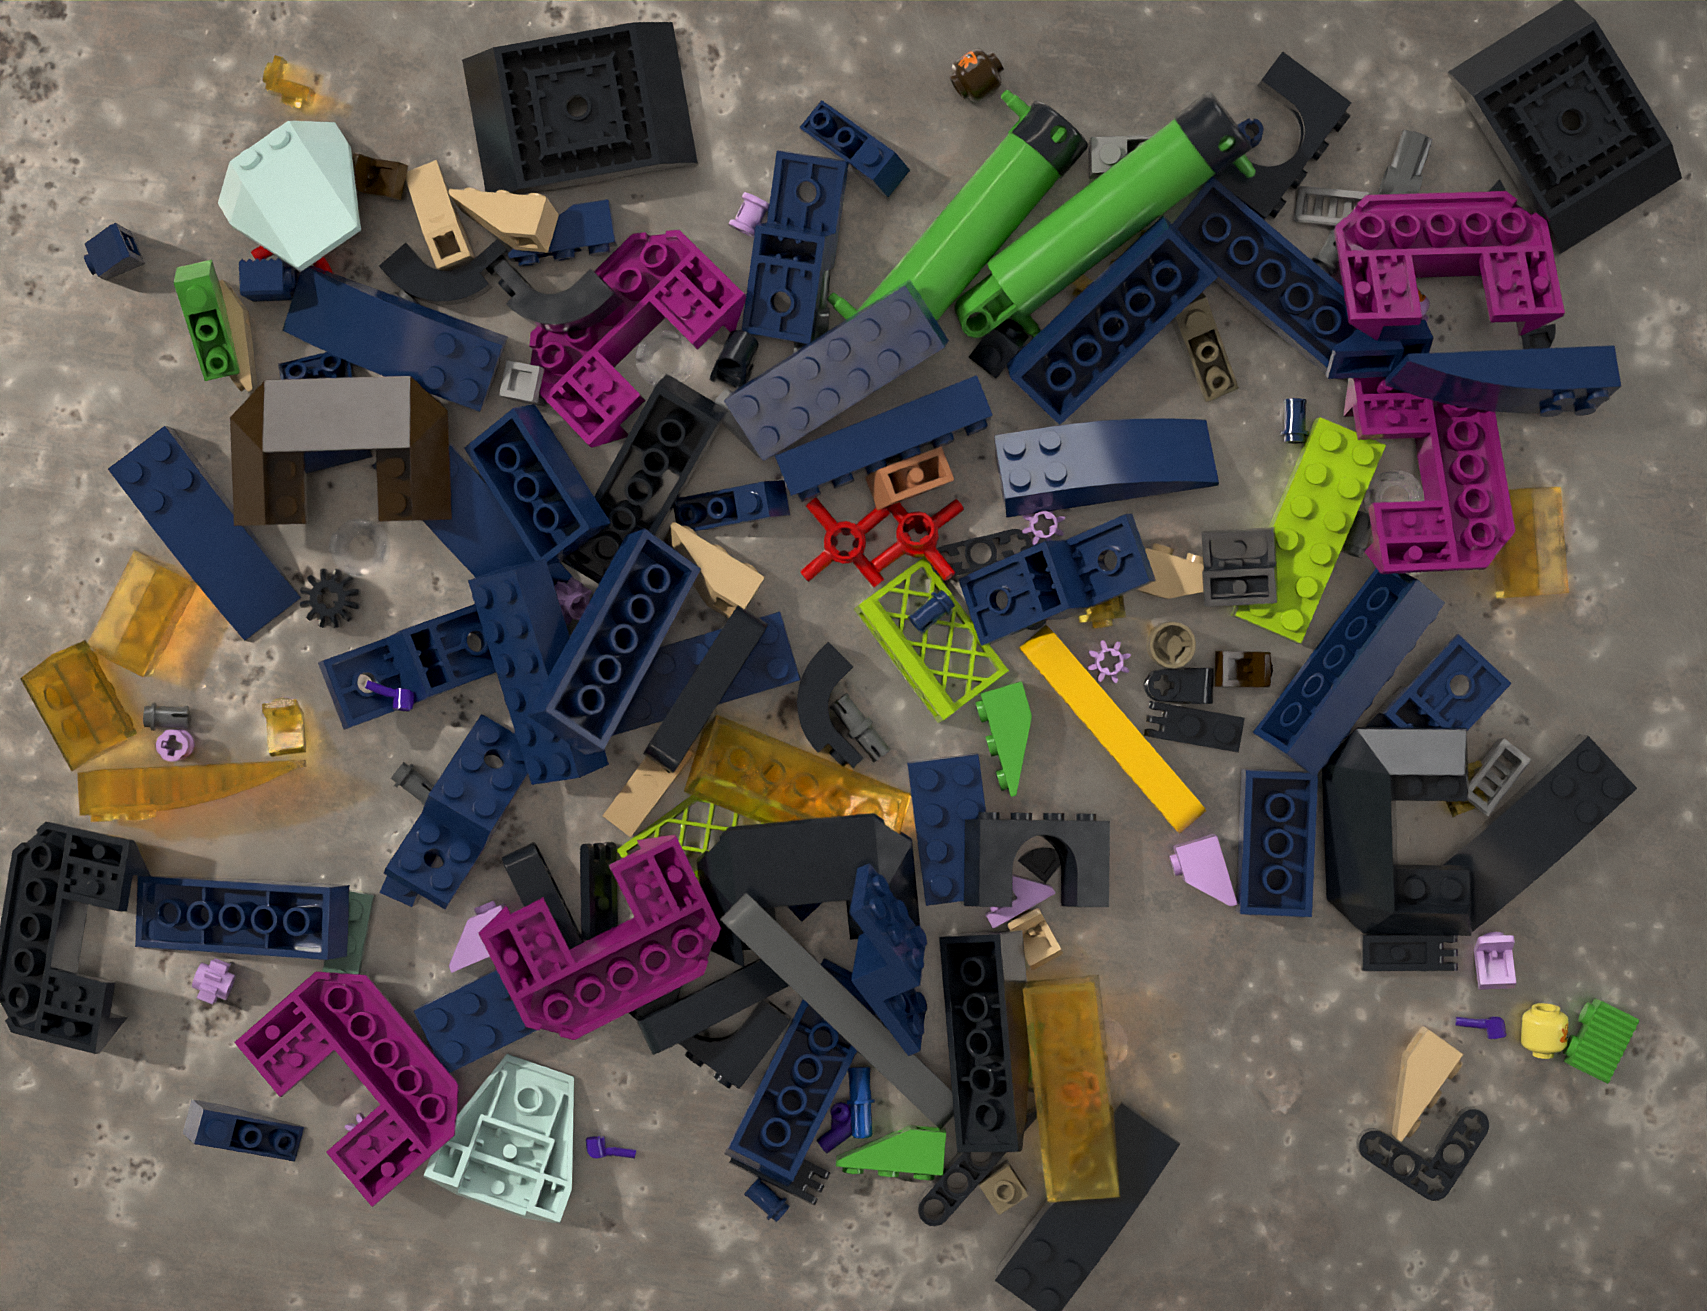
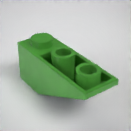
[174,260,240,381]
[975,681,1032,797]
[836,1125,946,1180]

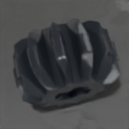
[300,568,361,628]

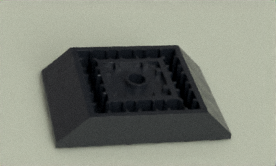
[1447,0,1682,255]
[462,22,698,195]

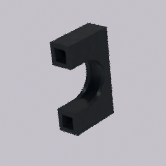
[1207,51,1352,220]
[964,812,1110,907]
[629,986,792,1089]

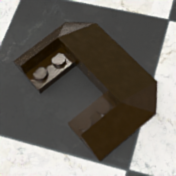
[230,376,452,526]

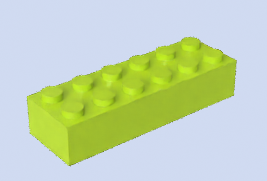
[1231,417,1386,644]

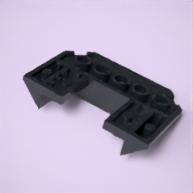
[1322,727,1472,936]
[697,813,920,967]
[0,822,151,1054]

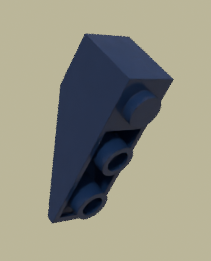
[799,100,910,198]
[508,199,618,267]
[673,480,790,531]
[183,1099,304,1162]

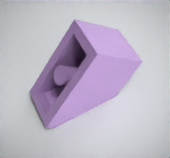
[1169,834,1237,906]
[449,900,506,973]

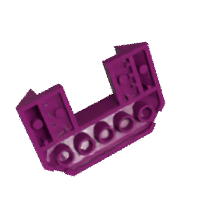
[1334,191,1565,341]
[529,230,747,448]
[1343,377,1516,574]
[478,835,721,1040]
[234,972,459,1207]

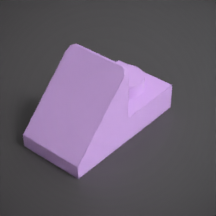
[985,874,1056,929]

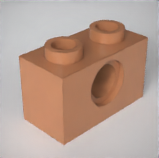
[865,446,954,510]

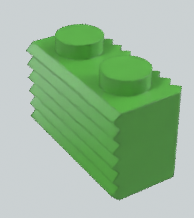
[1563,998,1639,1084]

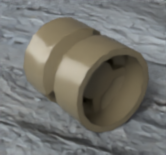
[1145,622,1196,668]

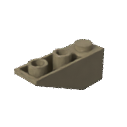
[1171,292,1239,402]

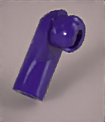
[817,1102,852,1154]

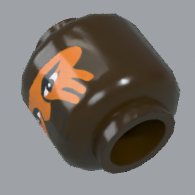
[949,48,1004,102]

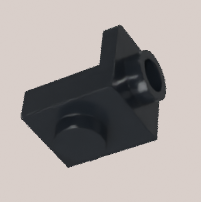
[969,319,1029,379]

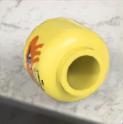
[1521,1003,1568,1059]

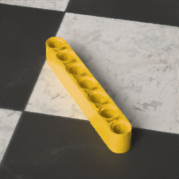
[1019,625,1207,834]

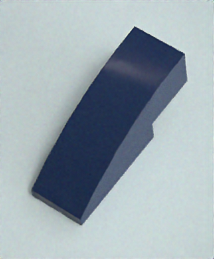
[1326,320,1434,379]

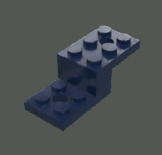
[741,150,849,344]
[958,514,1156,646]
[318,604,496,730]
[1363,634,1512,731]
[383,714,528,910]
[850,863,928,1056]

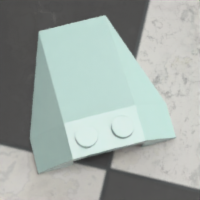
[218,121,361,271]
[424,1054,574,1224]

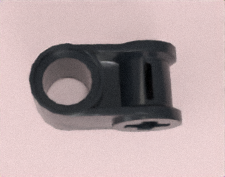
[709,330,759,389]
[1144,668,1214,704]

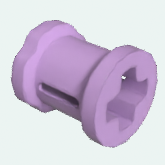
[728,192,769,238]
[156,729,195,762]

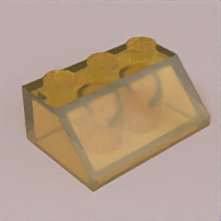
[1494,487,1569,599]
[87,550,197,677]
[20,640,137,772]

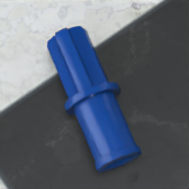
[847,1067,875,1139]

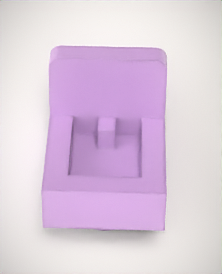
[1474,932,1516,990]

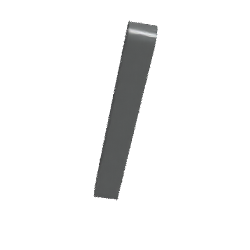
[721,893,954,1130]

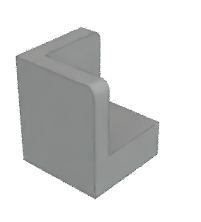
[499,360,546,407]

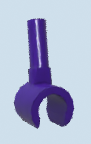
[365,680,414,712]
[1455,1016,1507,1039]
[586,1136,636,1159]

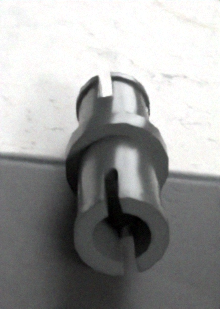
[829,693,891,763]

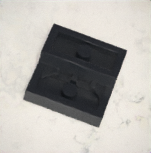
[1201,527,1278,607]

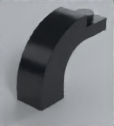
[379,239,509,305]
[494,259,624,332]
[797,642,864,768]

